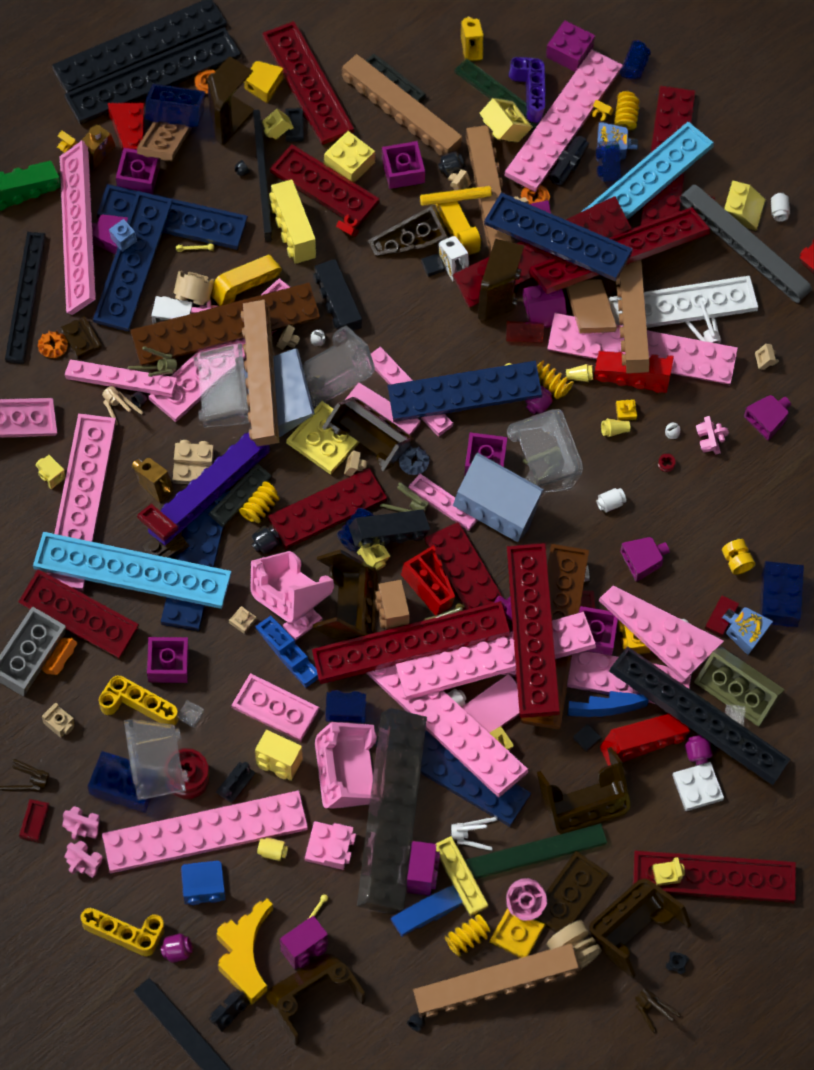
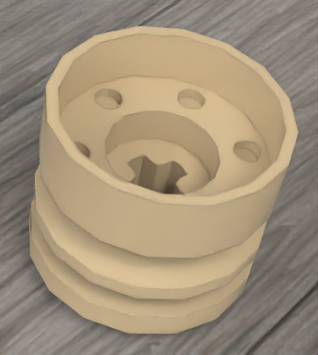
[547,920,602,969]

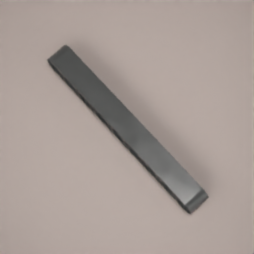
[680,185,812,303]

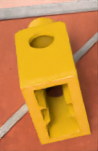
[461,17,483,61]
[244,61,283,103]

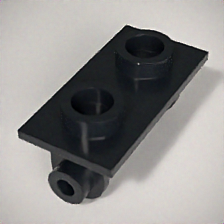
[216,762,256,803]
[209,989,250,1032]

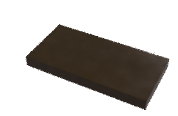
[535,851,609,933]

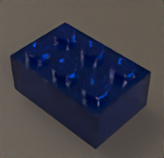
[145,84,206,127]
[760,561,804,627]
[87,751,159,813]

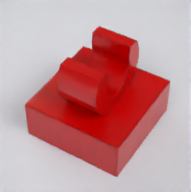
[336,214,359,237]

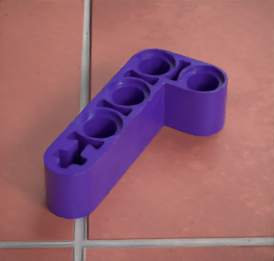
[509,57,545,123]

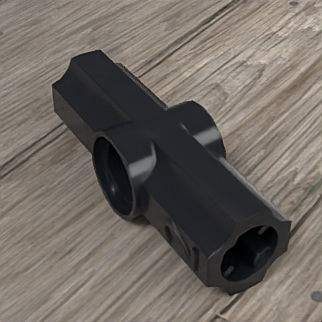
[549,136,589,185]

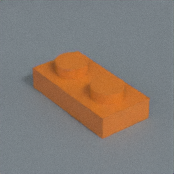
[41,638,77,675]

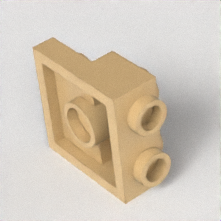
[172,440,214,484]

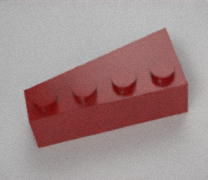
[593,351,674,393]
[600,714,690,766]

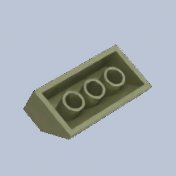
[694,646,785,727]

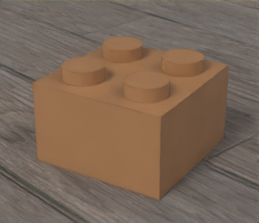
[375,580,409,630]

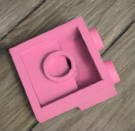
[305,821,356,870]

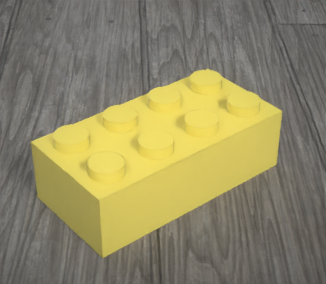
[269,179,316,264]

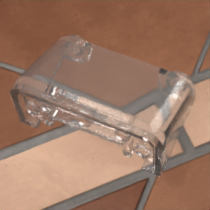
[300,326,375,406]
[194,343,249,427]
[507,409,583,493]
[124,719,188,800]

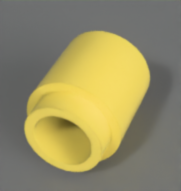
[257,837,288,861]

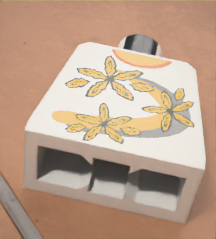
[438,236,469,282]

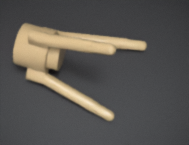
[102,386,143,426]

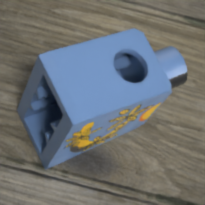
[597,122,638,161]
[722,607,773,655]

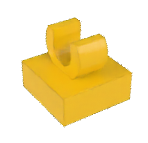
[592,100,614,122]
[57,131,78,153]
[616,400,637,421]

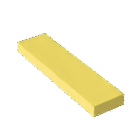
[436,836,488,916]

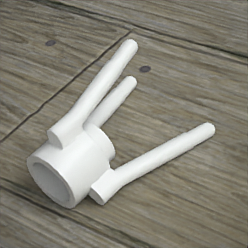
[685,301,721,344]
[452,817,497,851]

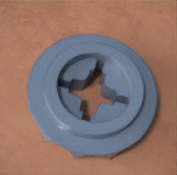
[399,446,429,475]

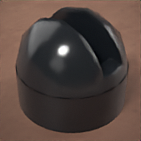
[234,160,250,176]
[131,391,147,408]
[407,1013,425,1032]

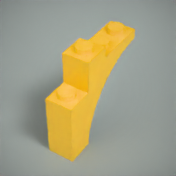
[216,899,273,1004]

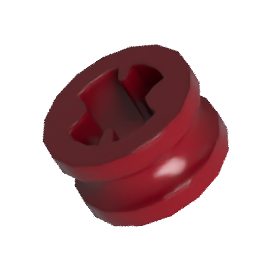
[658,454,675,472]

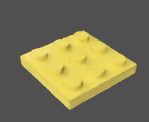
[286,401,360,475]

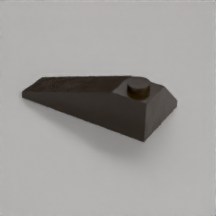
[368,206,448,257]

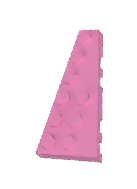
[599,586,724,681]

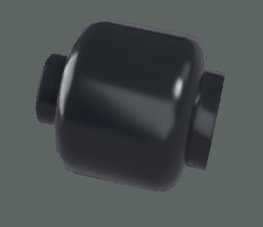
[438,151,466,177]
[251,526,280,554]

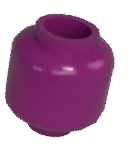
[525,386,552,414]
[685,735,713,765]
[161,934,193,963]

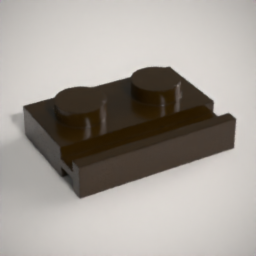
[60,316,102,359]
[143,533,190,559]

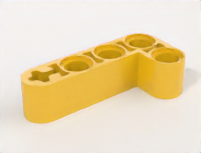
[435,201,481,256]
[211,255,282,306]
[99,676,178,727]
[81,908,164,956]

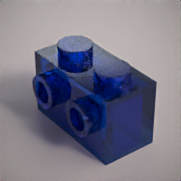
[596,140,621,182]
[326,690,366,723]

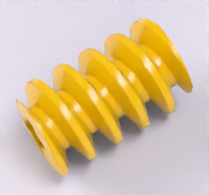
[614,91,640,131]
[537,360,573,399]
[239,482,280,523]
[445,914,490,957]

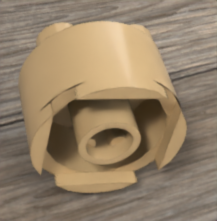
[173,271,214,305]

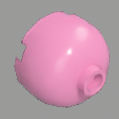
[506,878,547,920]

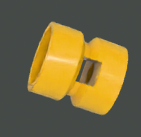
[722,539,755,575]

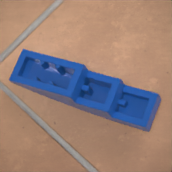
[255,615,319,688]
[567,691,649,717]
[391,885,463,937]

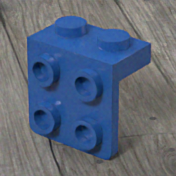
[181,861,225,905]

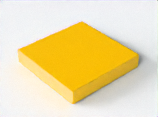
[490,909,545,958]

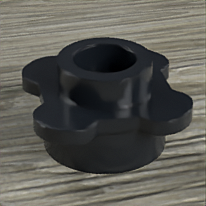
[666,951,689,974]

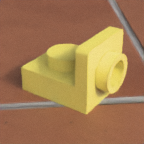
[652,858,685,886]

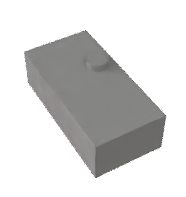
[0,606,66,697]

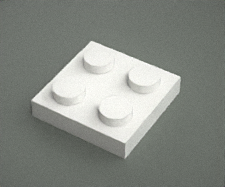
[672,762,724,811]

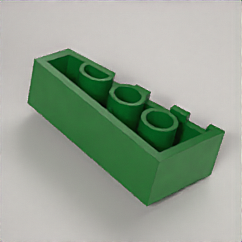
[0,161,61,211]

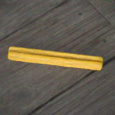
[420,186,492,206]

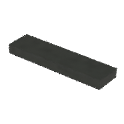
[366,54,426,103]
[208,463,271,527]

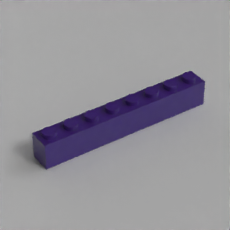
[148,432,270,545]

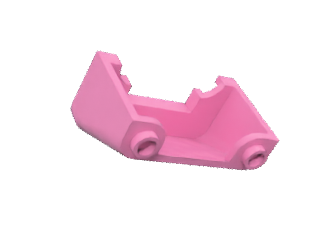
[250,551,334,623]
[315,722,385,809]

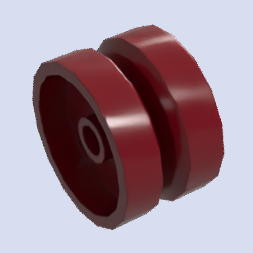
[165,749,210,799]

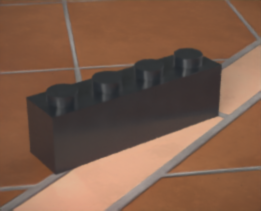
[313,259,362,335]
[349,509,430,548]

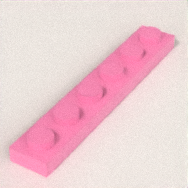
[366,347,453,437]
[65,359,178,397]

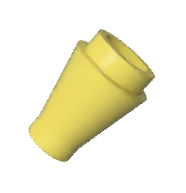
[566,364,593,382]
[601,418,630,437]

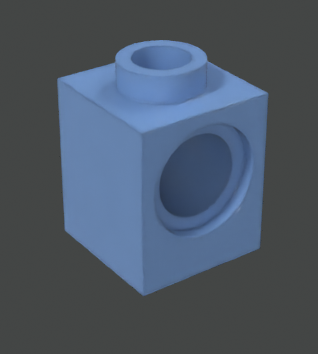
[109,219,137,252]

